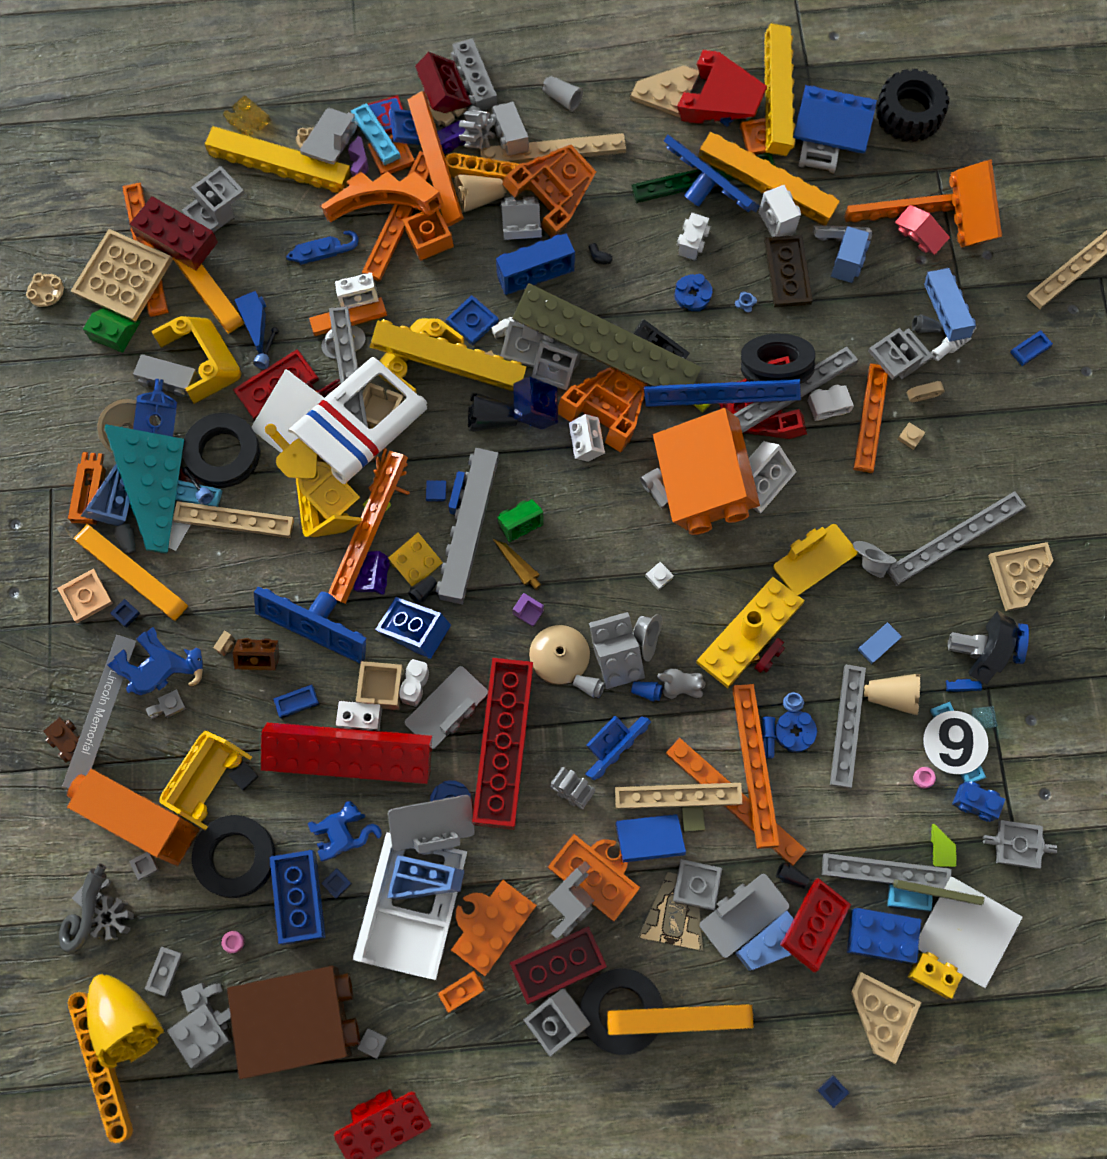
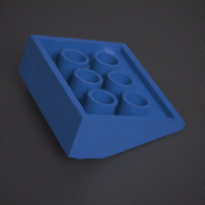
[793,85,877,154]

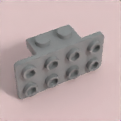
[300,108,359,164]
[405,666,488,750]
[388,795,475,855]
[699,874,789,958]

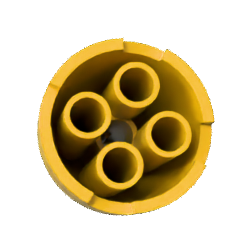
[87,974,164,1068]

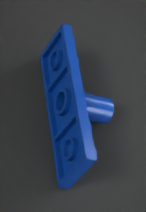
[663,135,760,212]
[254,586,366,664]

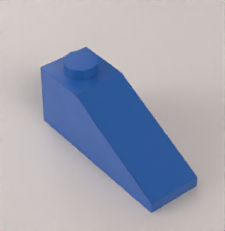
[234,291,266,354]

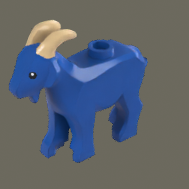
[107,627,203,696]

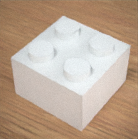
[759,185,801,237]

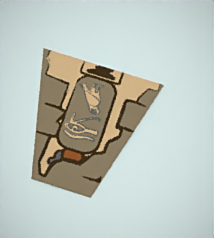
[638,872,703,951]

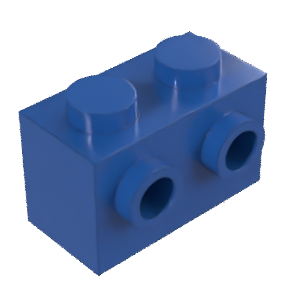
[952,781,1005,822]

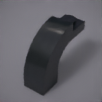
[968,611,1018,685]

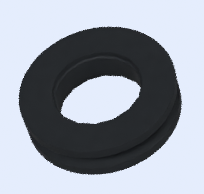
[741,333,815,384]
[183,413,260,488]
[191,815,276,898]
[580,968,664,1055]

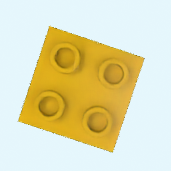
[388,532,443,587]

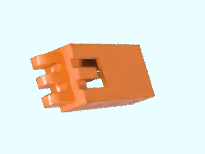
[68,452,106,525]

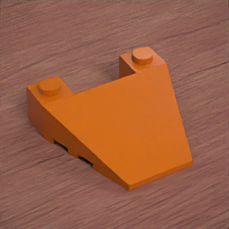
[502,144,596,238]
[556,367,647,452]

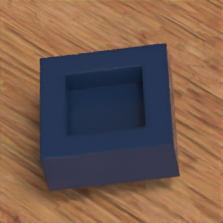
[110,599,141,628]
[321,868,352,899]
[817,1075,849,1108]

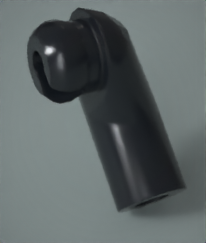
[588,243,613,265]

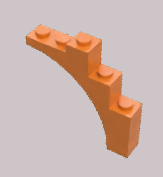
[321,171,444,223]

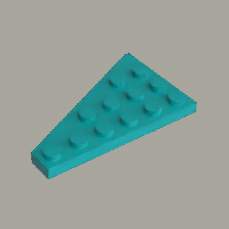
[104,424,184,554]

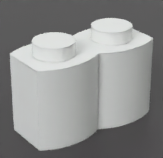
[807,385,854,421]
[399,659,429,707]

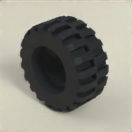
[876,68,950,142]

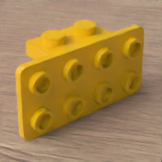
[773,524,858,596]

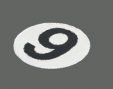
[923,711,988,774]

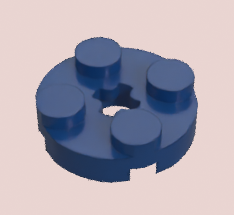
[674,274,712,312]
[775,711,817,752]

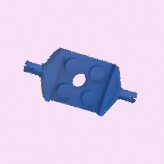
[133,379,177,437]

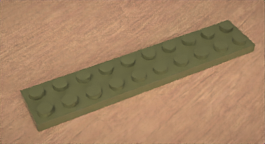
[512,283,701,386]

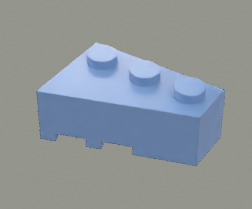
[81,464,130,526]

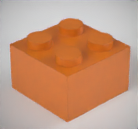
[403,210,454,261]

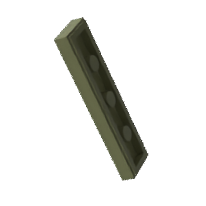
[893,879,985,905]

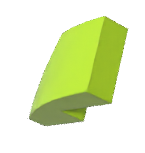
[931,824,956,867]

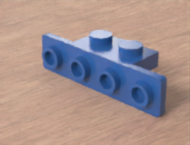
[585,716,651,780]

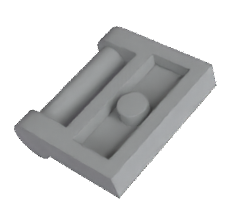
[798,141,839,173]

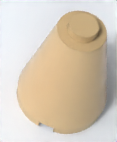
[454,174,507,212]
[864,674,920,715]

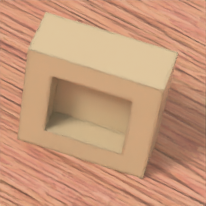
[897,422,926,450]
[213,631,235,656]

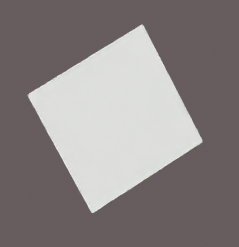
[251,369,324,452]
[918,876,1022,988]

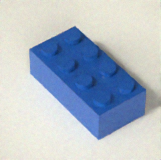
[496,233,575,295]
[270,850,326,945]

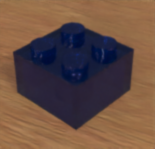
[513,376,558,430]

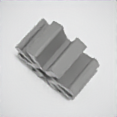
[459,110,495,149]
[550,767,595,810]
[90,896,134,941]

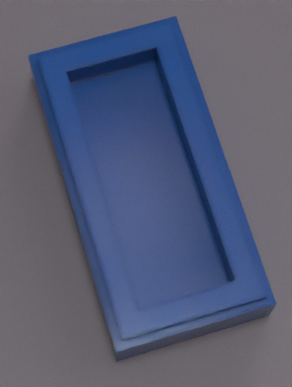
[1010,330,1053,366]
[448,471,465,515]
[273,685,320,719]

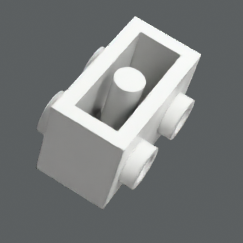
[677,213,711,261]
[335,273,379,309]
[569,414,605,462]
[336,701,382,731]

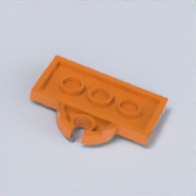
[547,834,640,922]
[451,880,537,976]

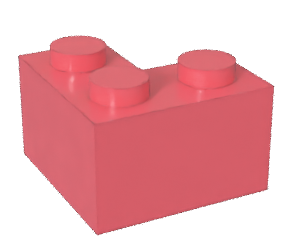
[895,205,950,255]

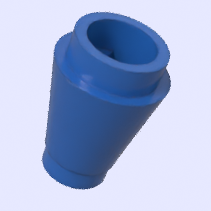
[631,681,663,702]

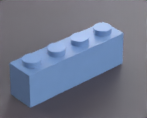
[924,268,976,342]

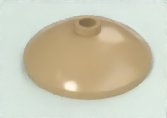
[97,399,158,454]
[529,625,590,685]

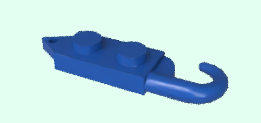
[286,230,359,265]

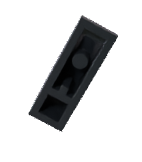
[632,319,690,359]

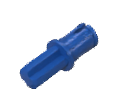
[762,717,777,759]

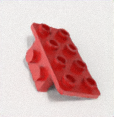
[334,1089,431,1159]

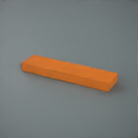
[309,297,387,336]

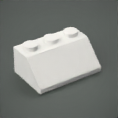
[749,441,796,513]

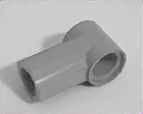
[640,468,669,509]
[947,632,988,659]

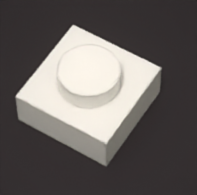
[645,562,674,591]

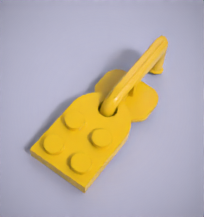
[265,424,360,520]

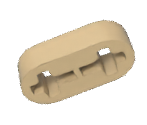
[907,381,945,402]

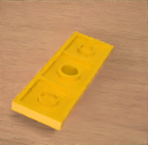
[696,577,805,688]

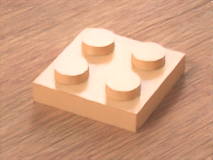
[57,568,113,623]

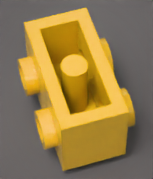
[908,952,963,999]

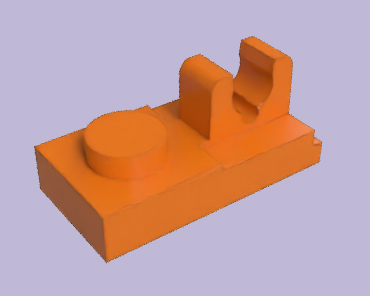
[438,971,485,1013]

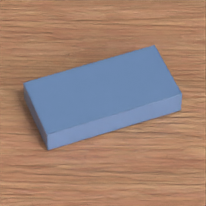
[858,622,902,664]

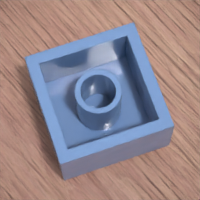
[831,226,870,283]

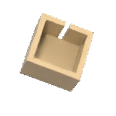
[362,382,405,429]
[356,661,404,710]

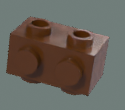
[233,638,280,670]
[43,717,81,763]

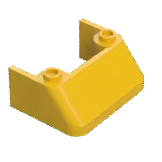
[151,316,241,404]
[379,318,464,396]
[296,455,362,537]
[159,731,252,830]

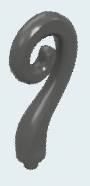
[59,864,106,953]

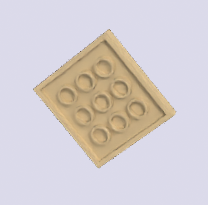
[71,229,173,322]

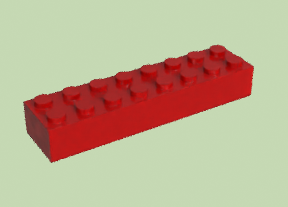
[472,658,533,830]
[261,722,432,784]

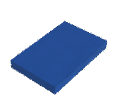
[615,814,686,863]

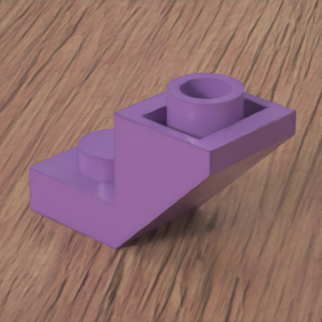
[348,136,369,177]

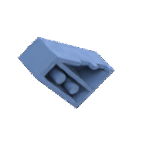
[387,855,465,900]
[735,911,794,971]

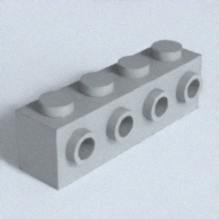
[451,38,497,111]

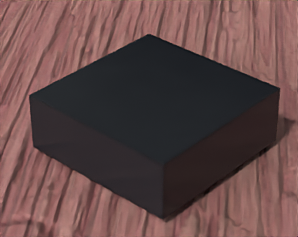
[228,761,259,791]

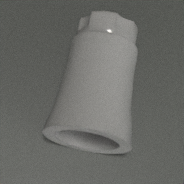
[542,76,583,112]

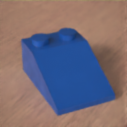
[375,597,451,659]

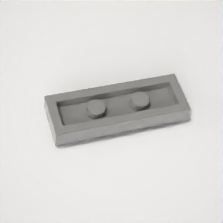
[813,225,872,241]

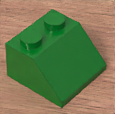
[83,308,141,353]
[497,499,544,543]

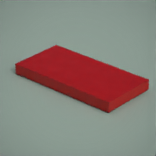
[233,349,319,421]
[780,878,851,973]

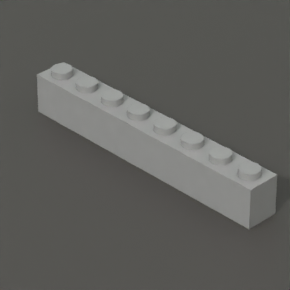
[436,448,499,605]

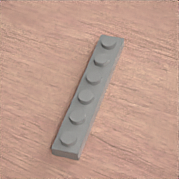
[830,664,866,789]
[821,853,951,889]

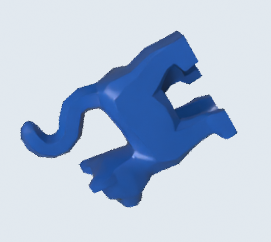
[308,801,382,862]

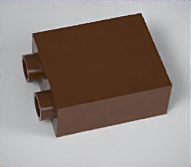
[227,966,360,1079]

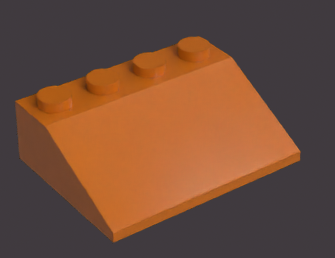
[949,159,1002,248]

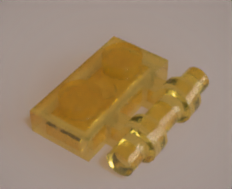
[223,95,271,137]

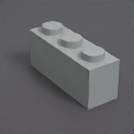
[490,102,529,156]
[133,354,200,397]

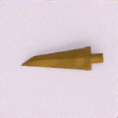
[493,539,541,590]

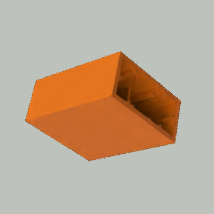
[653,408,760,535]
[67,769,200,866]

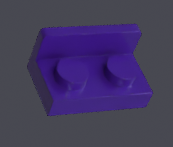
[437,120,466,154]
[354,551,390,595]

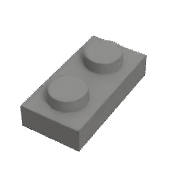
[145,947,183,996]

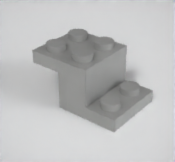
[182,166,245,232]
[501,196,542,240]
[868,328,933,380]
[531,340,582,390]
[589,612,645,689]
[547,861,595,939]

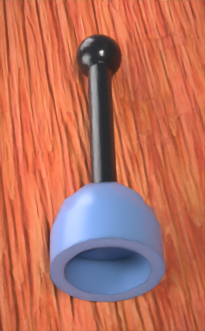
[253,327,279,370]
[182,467,214,505]

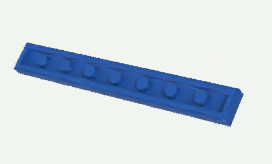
[644,379,801,407]

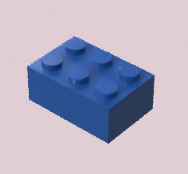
[847,908,921,964]

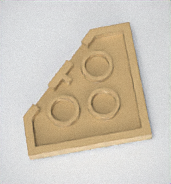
[630,65,699,118]
[988,542,1053,612]
[851,972,921,1064]

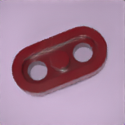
[754,638,785,674]

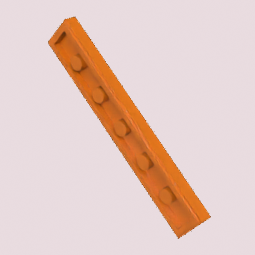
[853,363,888,473]

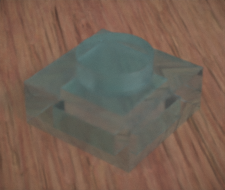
[971,706,997,729]

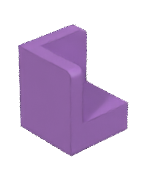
[513,593,544,626]

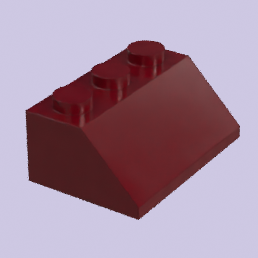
[415,52,471,113]

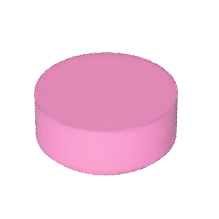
[913,767,936,789]
[222,931,245,953]

